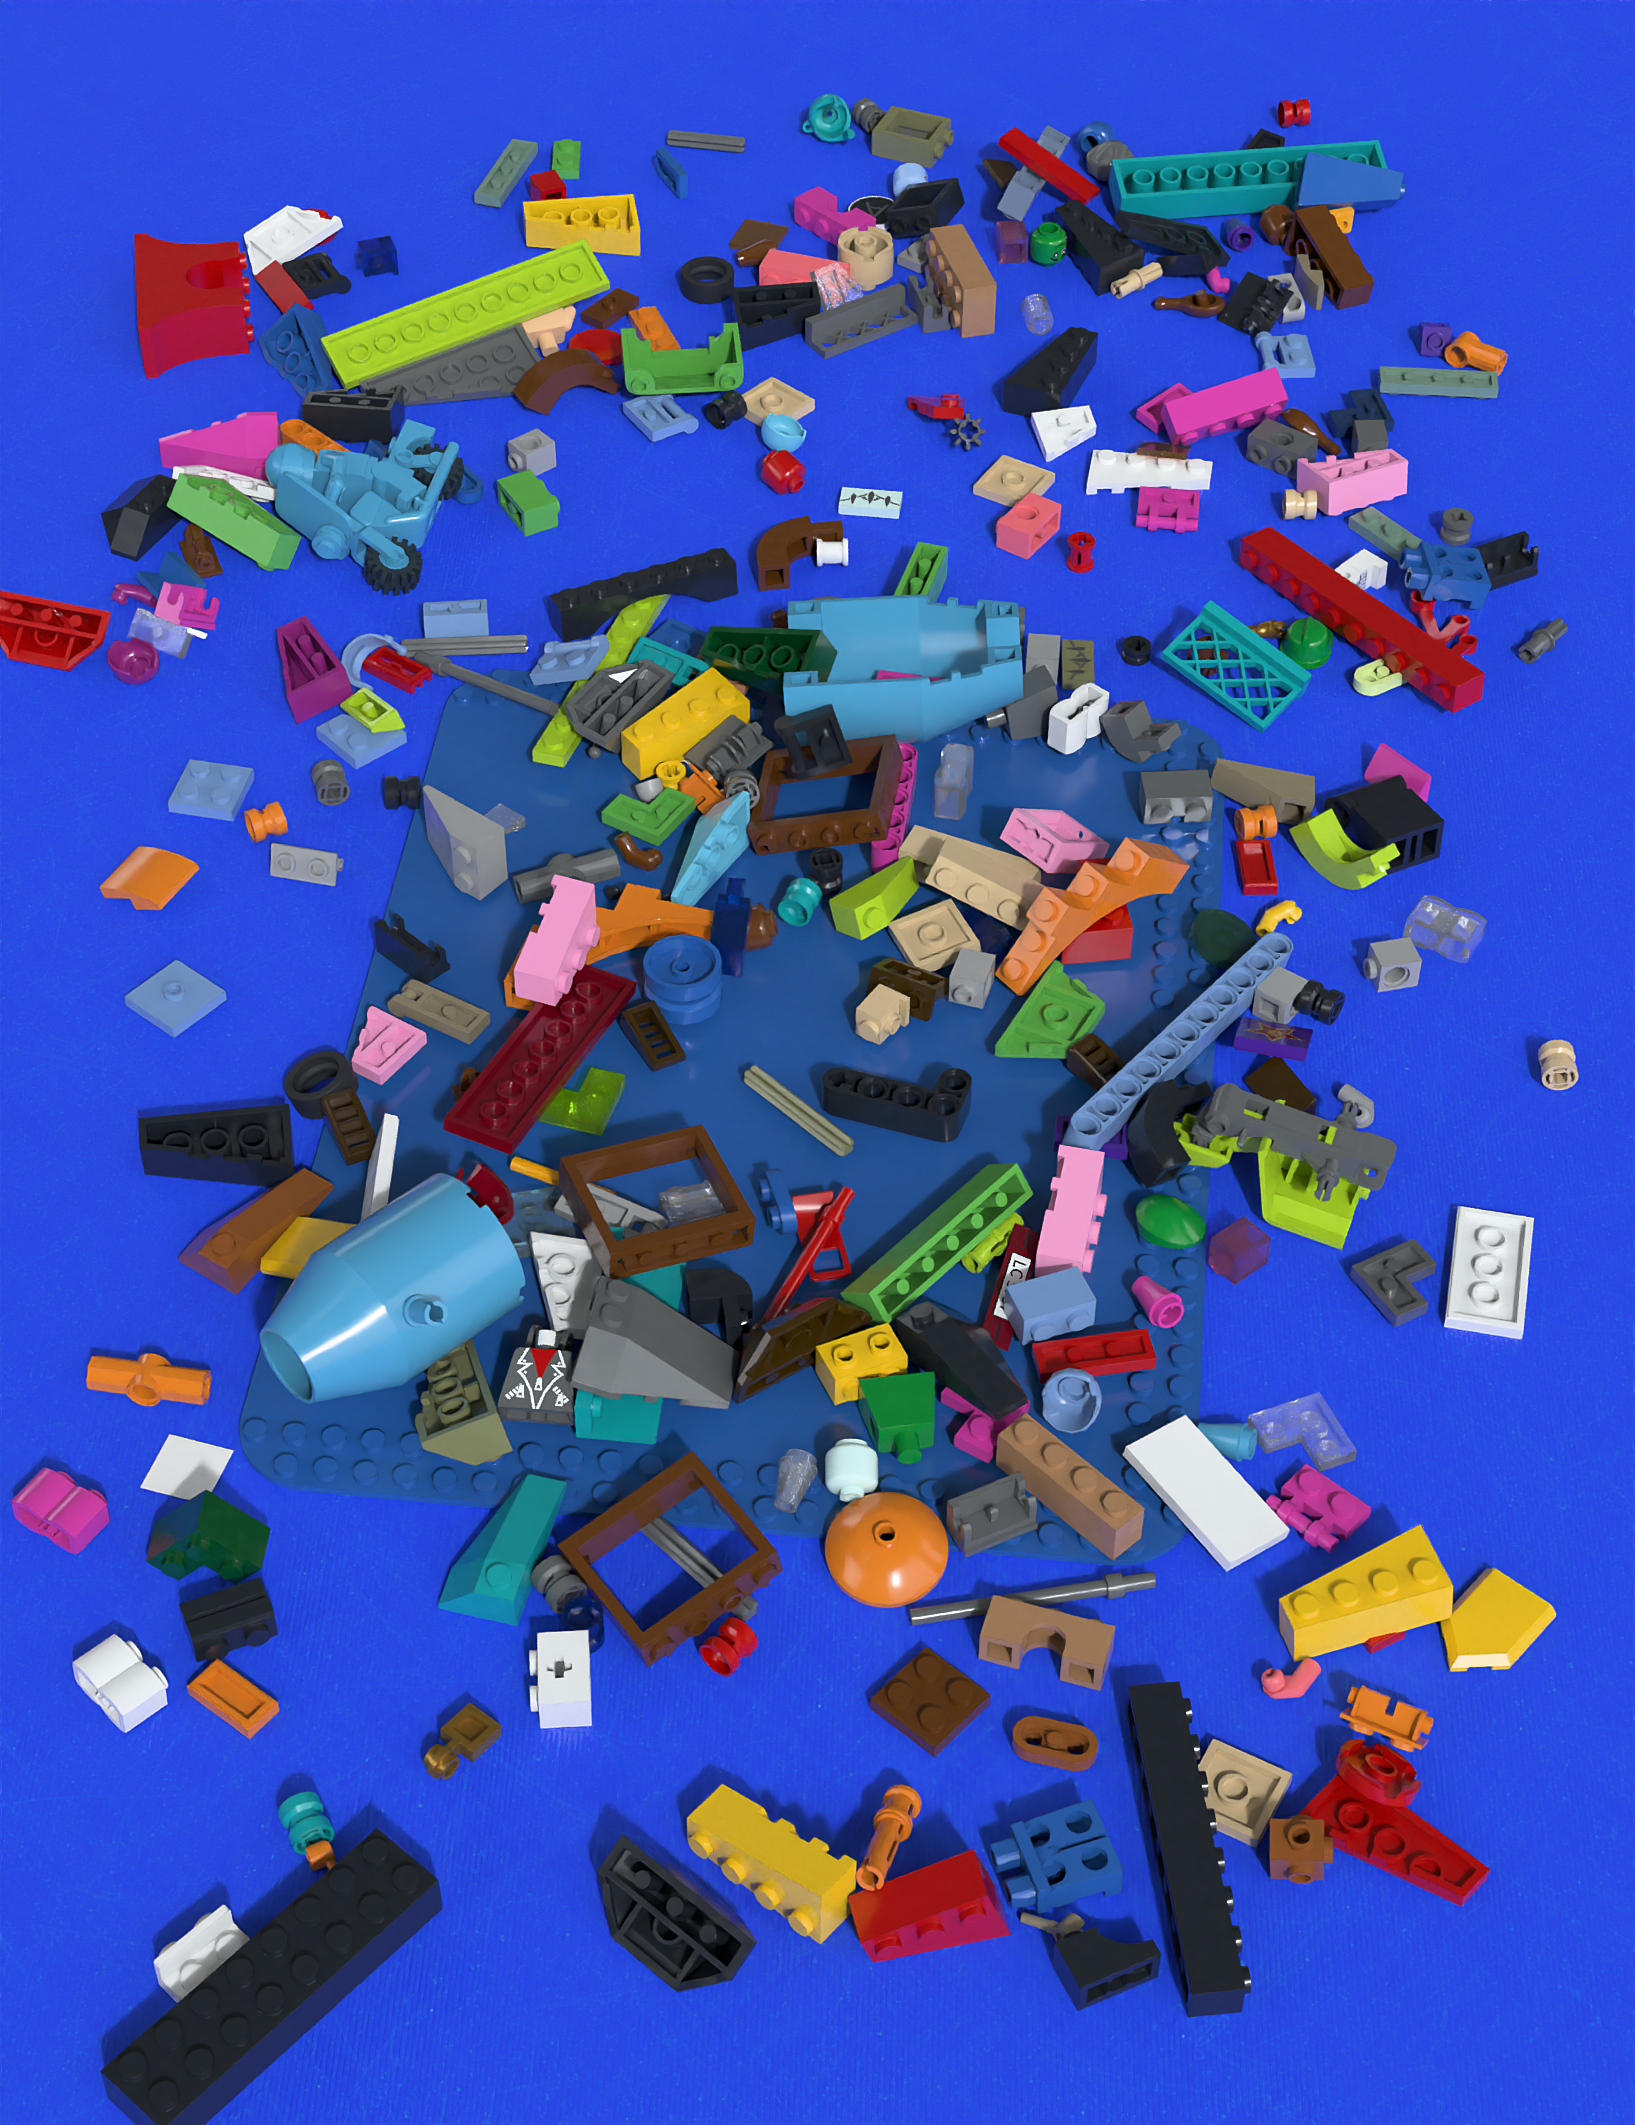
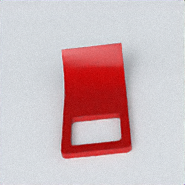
[792,1190,852,1282]

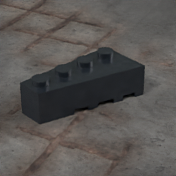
[1054,200,1145,297]
[1003,327,1098,418]

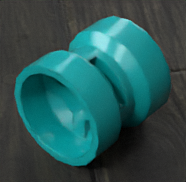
[778,878,822,926]
[278,1791,335,1855]

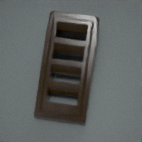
[620,1000,687,1072]
[1067,1033,1126,1091]
[320,1088,377,1166]

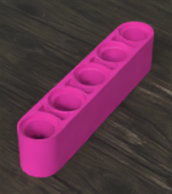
[871,744,918,874]

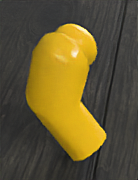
[1255,900,1302,938]

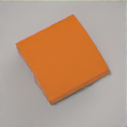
[99,846,200,910]

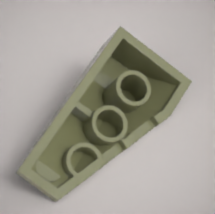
[415,1338,513,1466]

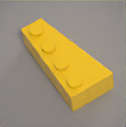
[523,194,640,256]
[621,666,750,781]
[1279,1524,1453,1662]
[687,1784,857,1945]

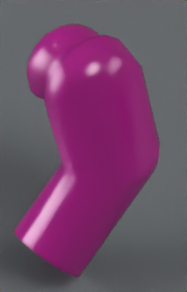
[111,582,158,608]

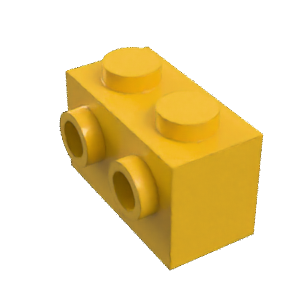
[816,1322,908,1405]

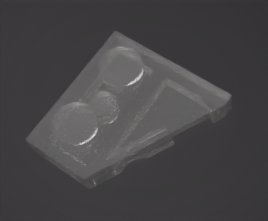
[809,262,865,312]

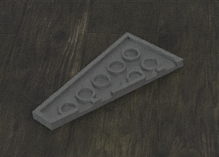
[359,323,541,406]

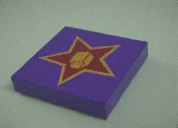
[1233,1017,1313,1062]

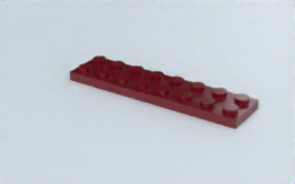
[443,964,637,1155]

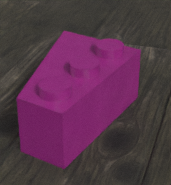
[277,615,354,724]

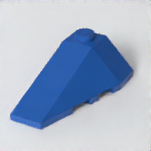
[258,302,333,399]

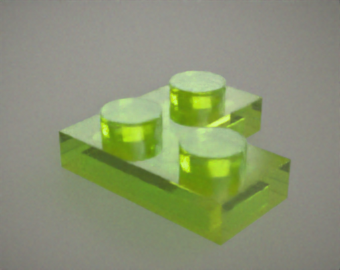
[538,1067,626,1136]

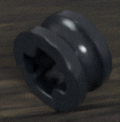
[1121,636,1151,666]

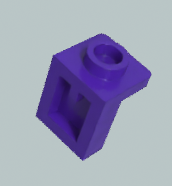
[1419,322,1452,357]

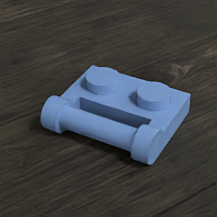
[1255,331,1316,379]
[623,394,699,442]
[529,634,609,686]

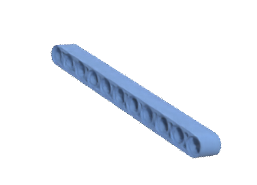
[1062,932,1293,1151]

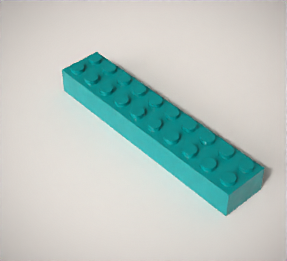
[1108,140,1388,219]

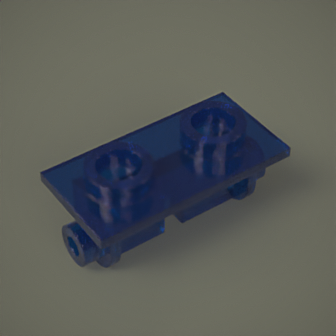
[962,908,1015,965]

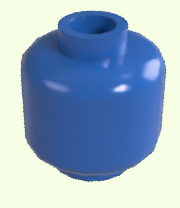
[1077,121,1116,157]

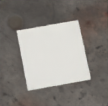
[140,1434,234,1500]

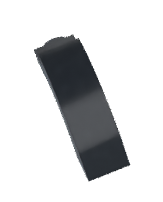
[1127,1079,1214,1189]

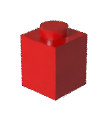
[529,170,567,201]

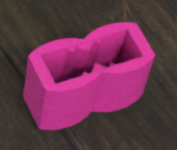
[11,1468,110,1555]

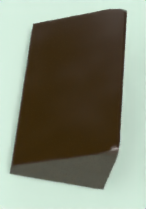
[982,158,1018,192]
[1244,1056,1316,1115]

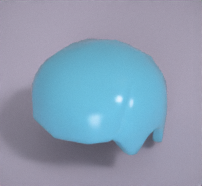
[761,413,807,453]

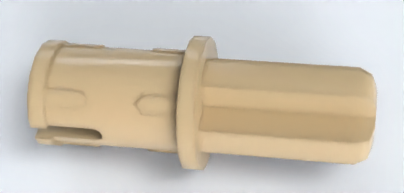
[1111,262,1163,299]

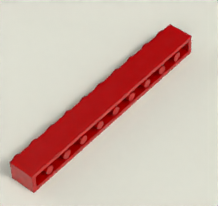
[1240,526,1485,713]

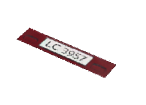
[983,1223,1041,1352]

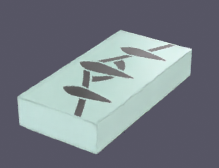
[838,487,903,519]

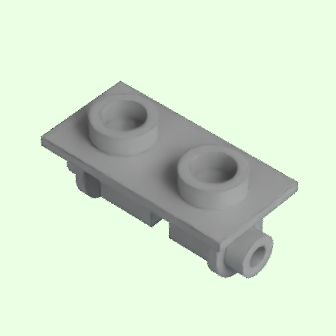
[270,843,344,886]

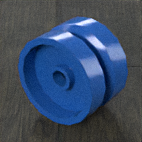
[643,934,723,1025]

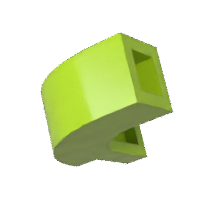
[1289,808,1400,890]

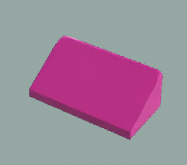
[1364,743,1432,802]

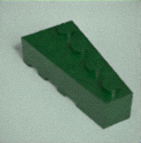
[700,626,838,697]

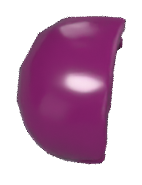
[107,636,160,685]

